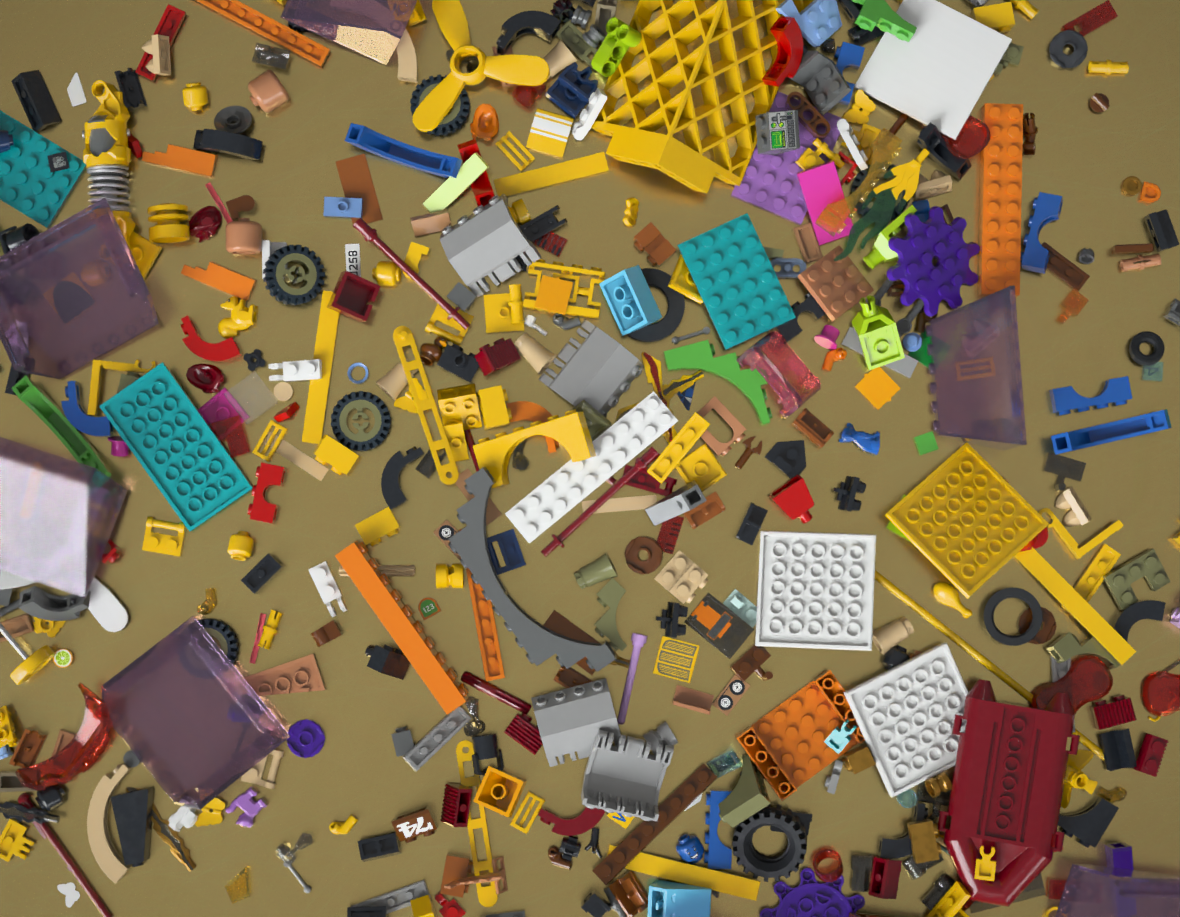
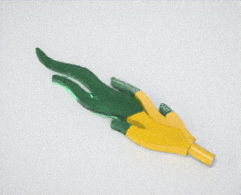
[833,148,930,262]

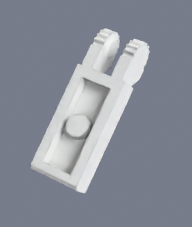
[571,88,607,140]
[836,118,868,170]
[269,359,322,382]
[308,561,347,617]

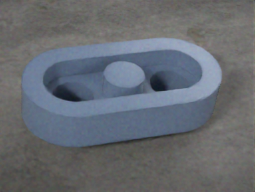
[770,258,806,278]

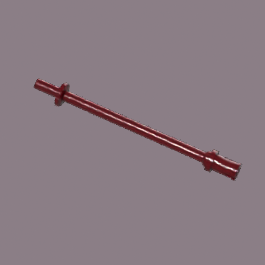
[353,218,471,330]
[541,446,660,557]

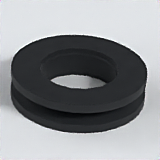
[613,268,685,342]

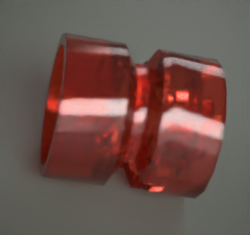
[511,84,546,109]

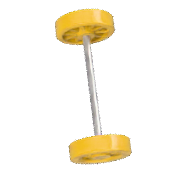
[0,623,55,685]

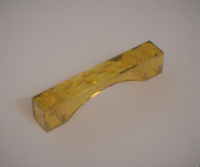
[815,128,902,237]

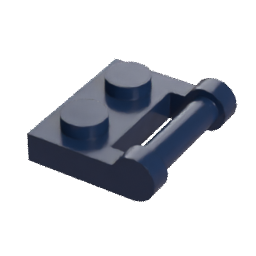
[487,529,526,575]

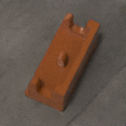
[791,408,834,449]
[683,491,726,529]
[553,666,593,688]
[9,727,47,770]
[608,870,648,917]

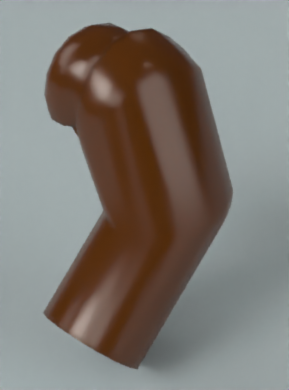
[548,847,573,870]

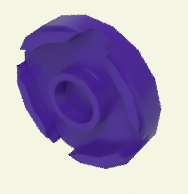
[287,719,325,758]

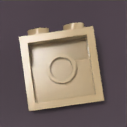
[654,550,709,604]

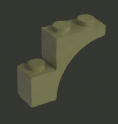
[594,578,627,651]
[1046,632,1120,669]

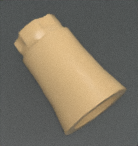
[542,40,577,80]
[514,332,557,375]
[375,359,418,401]
[872,616,915,655]

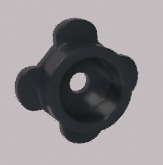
[243,349,266,371]

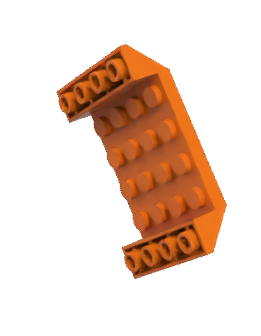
[736,670,865,801]

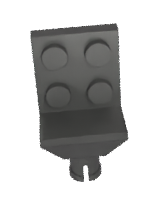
[790,45,851,115]

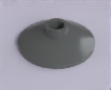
[214,106,252,134]

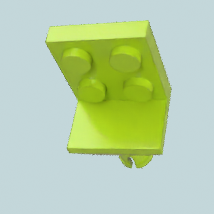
[863,205,917,269]
[851,295,905,370]

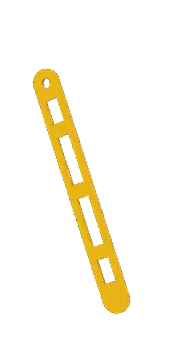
[393,326,459,485]
[456,740,498,907]

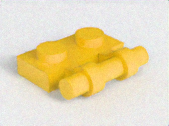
[795,138,845,170]

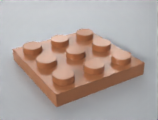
[797,245,874,322]

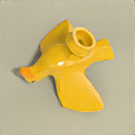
[1061,750,1098,809]

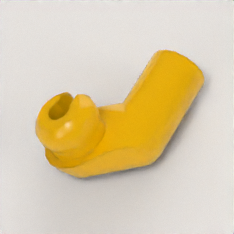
[329,814,358,834]

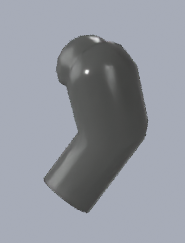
[553,313,581,330]

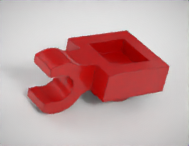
[434,892,466,917]

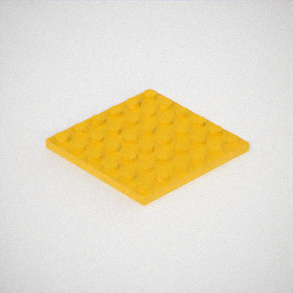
[885,442,1049,599]

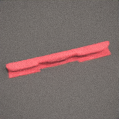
[205,181,233,224]
[249,613,267,664]

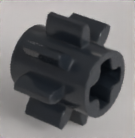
[550,0,575,23]
[559,836,582,861]

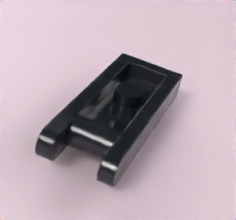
[519,205,568,242]

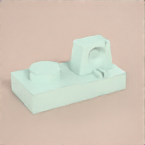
[723,589,757,628]

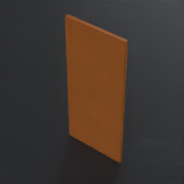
[336,153,383,225]
[543,610,599,675]

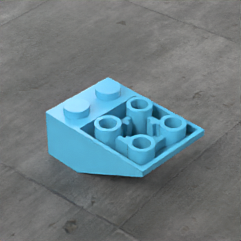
[648,879,712,917]

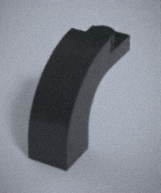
[496,11,561,55]
[917,122,972,180]
[193,129,263,160]
[381,446,425,510]
[1111,600,1166,641]
[878,801,928,859]

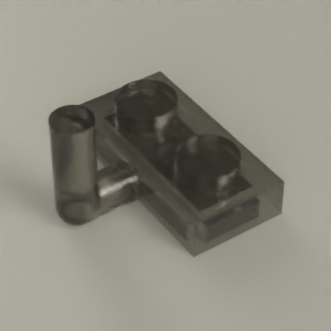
[1043,452,1086,491]
[917,781,951,823]

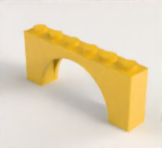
[473,409,596,489]

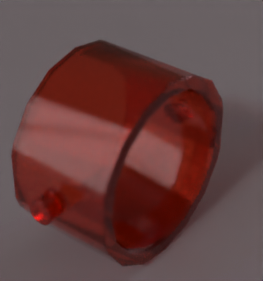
[813,849,844,882]

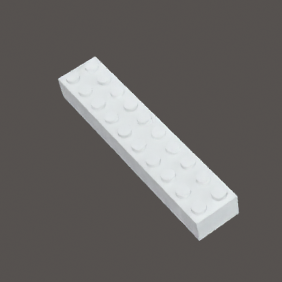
[505,391,678,544]

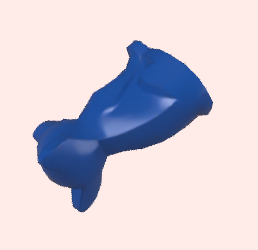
[839,423,880,455]

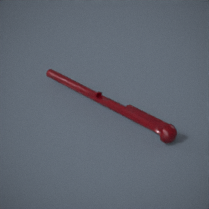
[18,793,113,917]

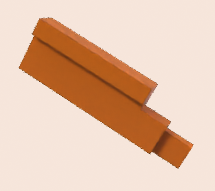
[142,144,217,176]
[181,261,257,301]

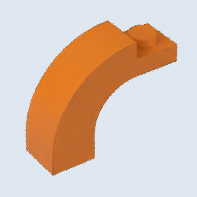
[507,401,559,454]

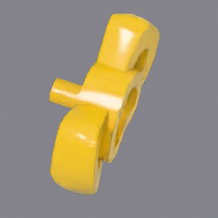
[623,197,639,226]

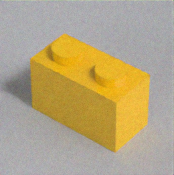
[971,2,1015,33]
[313,434,359,475]
[355,507,401,547]

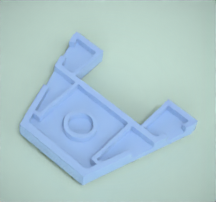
[776,0,842,47]

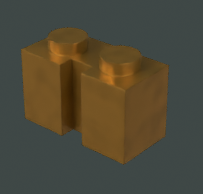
[842,744,876,774]
[907,819,942,864]

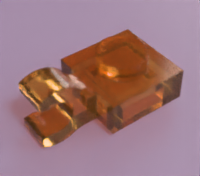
[1057,289,1089,324]

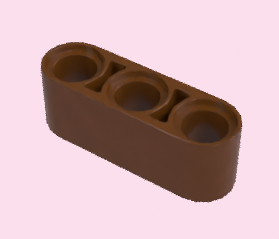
[785,91,830,140]

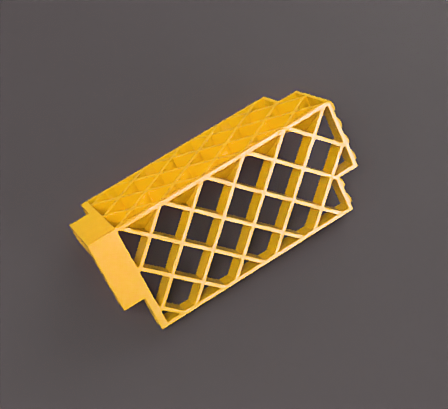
[591,0,813,193]

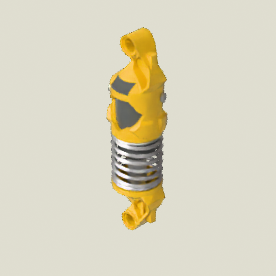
[82,80,135,261]

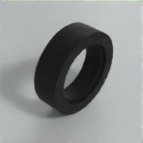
[984,587,1042,646]

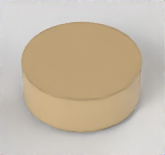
[274,382,293,402]

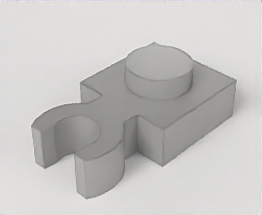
[824,760,843,794]

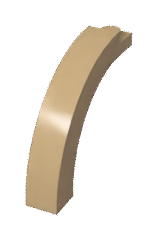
[331,0,418,83]
[87,763,132,884]

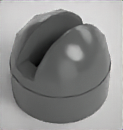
[1079,247,1095,264]

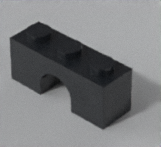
[774,292,826,343]

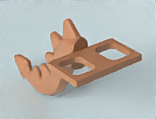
[444,856,508,894]

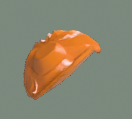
[470,104,499,141]

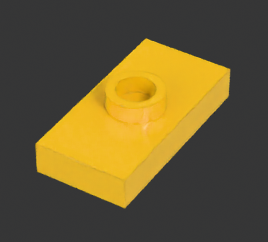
[443,421,469,461]

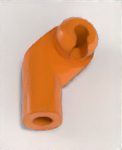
[822,348,847,371]

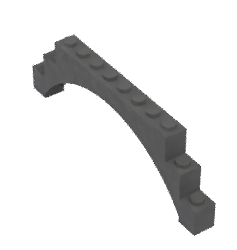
[449,467,617,672]

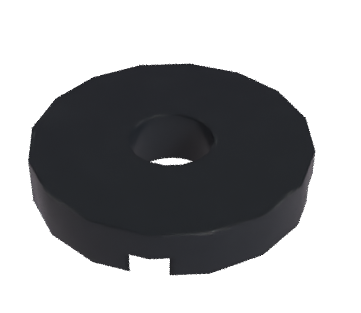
[1049,29,1088,68]

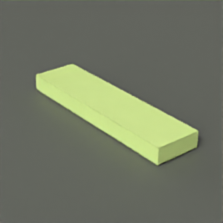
[423,152,489,213]

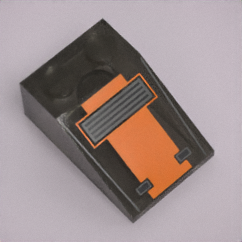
[684,593,754,659]

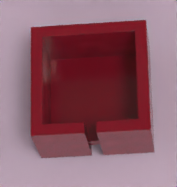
[327,271,381,323]

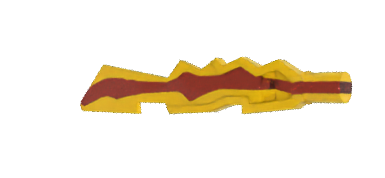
[641,352,677,445]

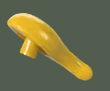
[933,582,973,619]

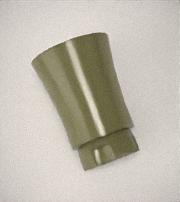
[574,552,618,589]

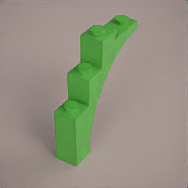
[851,0,917,42]
[663,340,772,425]

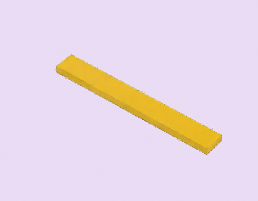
[302,290,340,444]
[1014,547,1136,665]
[607,845,761,901]

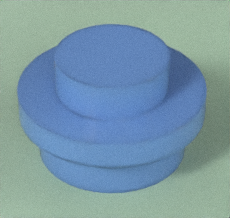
[903,332,922,352]

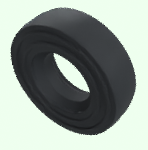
[1129,331,1165,366]

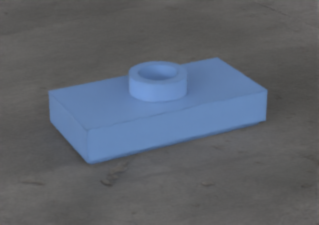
[323,197,363,218]

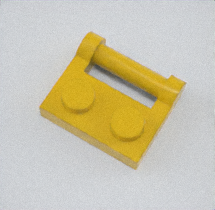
[425,304,474,346]
[142,516,186,557]

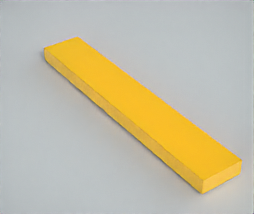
[494,152,609,197]

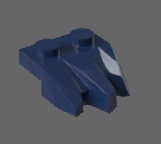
[545,62,598,119]

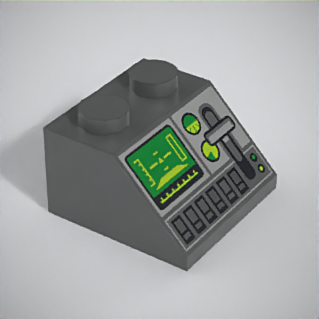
[755,110,800,155]

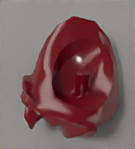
[189,206,222,242]
[186,364,224,393]

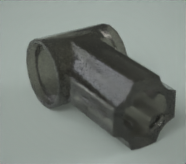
[415,448,447,479]
[851,852,872,892]
[902,854,944,880]
[921,873,955,910]

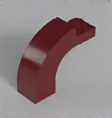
[538,806,605,836]

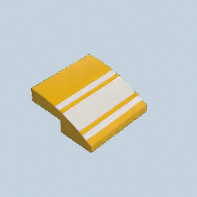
[526,108,574,158]

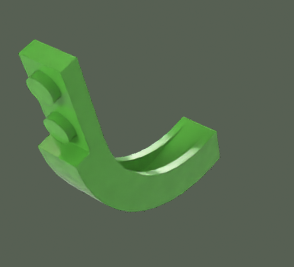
[12,375,112,488]

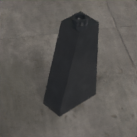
[110,787,154,867]

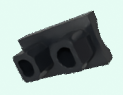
[833,476,866,512]
[656,602,688,638]

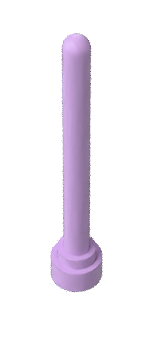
[617,633,647,725]

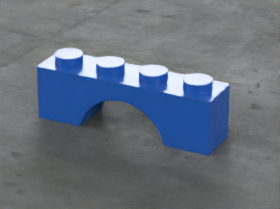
[1020,192,1063,274]
[1049,376,1132,416]
[704,789,733,869]

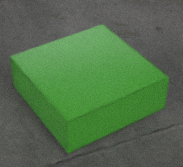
[914,431,939,455]

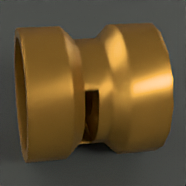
[925,772,952,798]

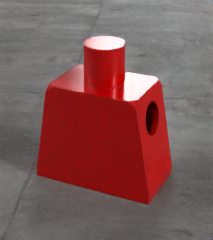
[769,474,815,523]

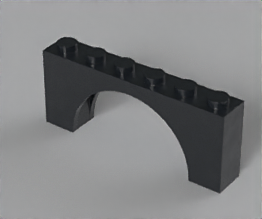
[1058,796,1119,848]

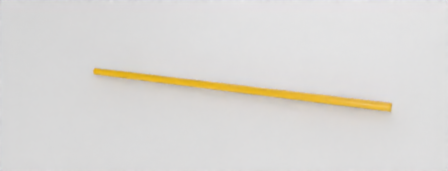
[875,570,1105,760]

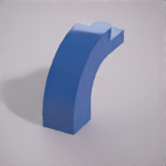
[61,381,114,437]

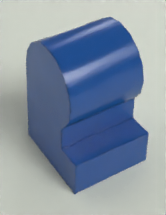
[911,199,930,222]

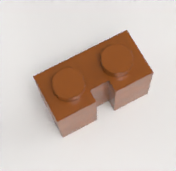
[633,222,676,267]
[440,853,473,898]

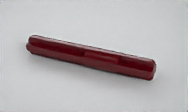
[461,671,531,714]

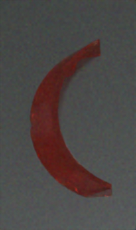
[15,682,112,791]

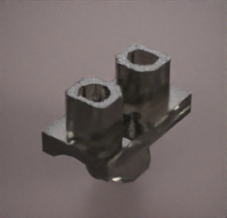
[252,43,290,70]

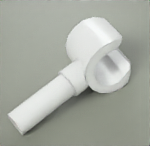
[524,314,548,336]

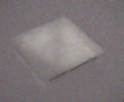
[224,371,278,425]

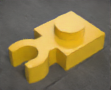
[974,845,996,881]

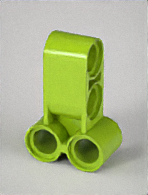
[591,17,641,77]

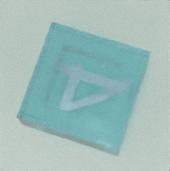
[1142,362,1163,382]

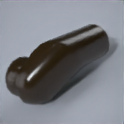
[915,311,938,333]

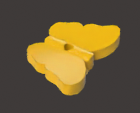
[842,89,876,124]
[394,378,428,414]
[33,617,66,638]
[195,791,226,827]

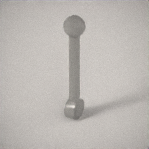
[672,327,710,344]
[284,859,311,893]

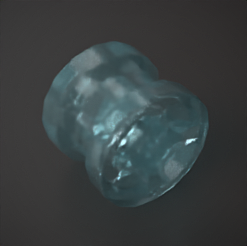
[896,789,918,808]

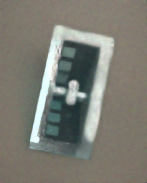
[706,747,743,778]

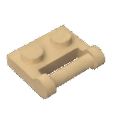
[241,743,284,789]

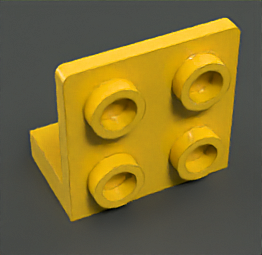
[437,383,482,430]

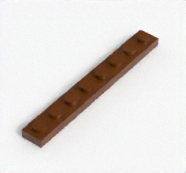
[592,764,717,885]

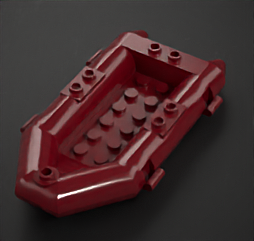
[937,679,1080,907]

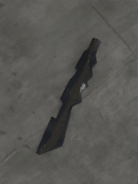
[0,801,60,824]

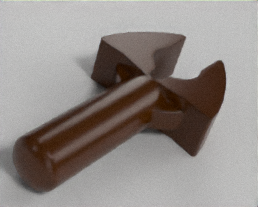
[735,436,762,469]

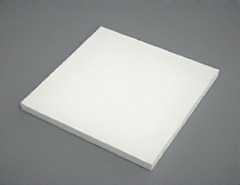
[854,0,1012,140]
[755,531,876,651]
[844,642,969,798]

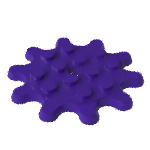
[887,206,980,317]
[760,868,865,917]

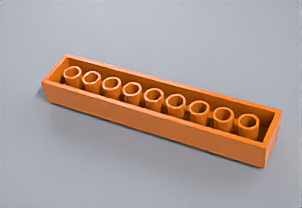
[978,103,1023,298]
[335,540,469,715]

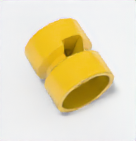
[507,198,531,225]
[436,564,464,588]

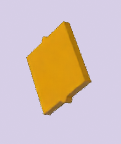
[534,275,573,315]
[855,367,901,410]

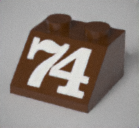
[391,805,438,843]

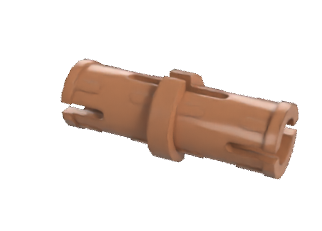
[1120,253,1161,271]

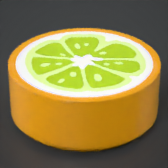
[53,648,74,668]

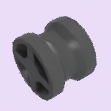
[571,5,592,29]
[582,24,606,48]

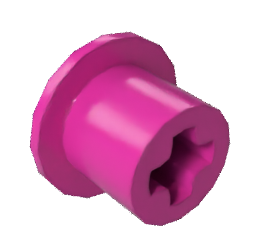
[814,325,840,350]
[108,436,129,456]

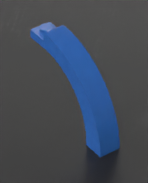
[345,123,463,178]
[1051,409,1172,455]

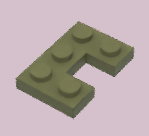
[1103,548,1171,610]

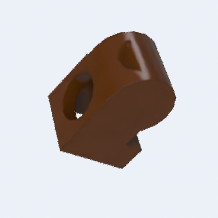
[226,195,257,221]
[311,620,343,647]

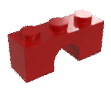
[248,462,286,524]

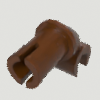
[1023,113,1038,155]

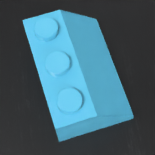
[599,265,662,336]

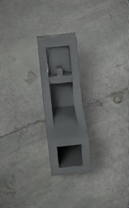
[18,585,91,621]

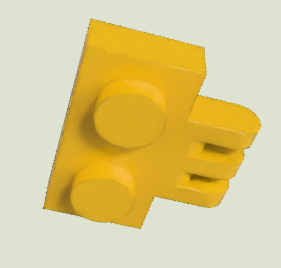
[840,123,882,165]
[0,818,35,862]

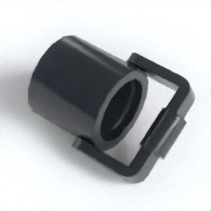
[0,223,41,261]
[472,733,504,776]

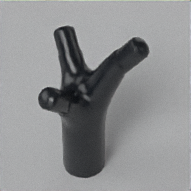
[585,828,603,858]

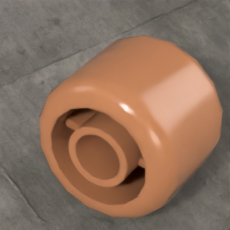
[248,70,289,113]
[226,218,262,255]

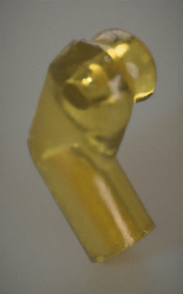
[197,588,216,615]
[1096,786,1127,803]

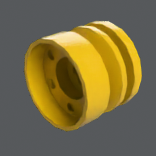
[147,203,190,243]

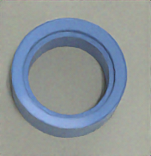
[347,363,369,384]

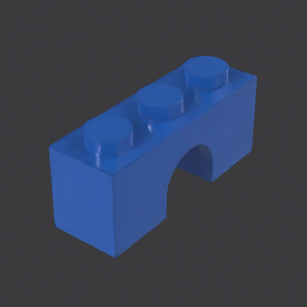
[834,42,865,106]

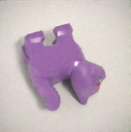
[225,786,268,828]

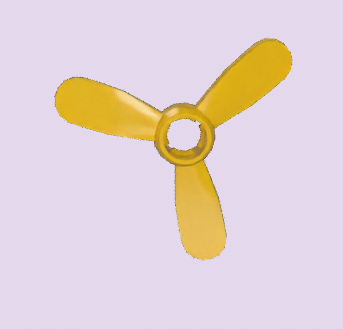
[413,0,550,132]

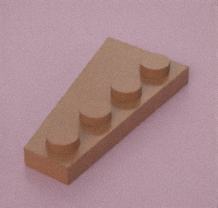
[240,653,326,697]

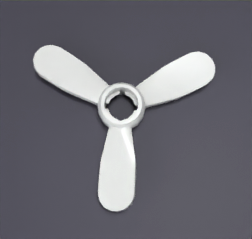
[0,486,129,632]

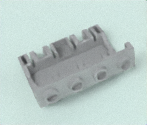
[440,194,541,298]
[538,319,644,418]
[531,678,621,767]
[581,730,674,821]

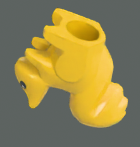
[218,296,258,339]

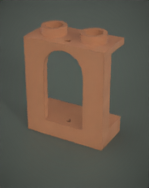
[697,396,747,456]

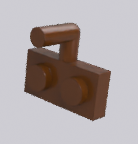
[730,644,773,682]

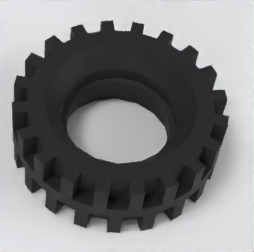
[732,804,807,882]

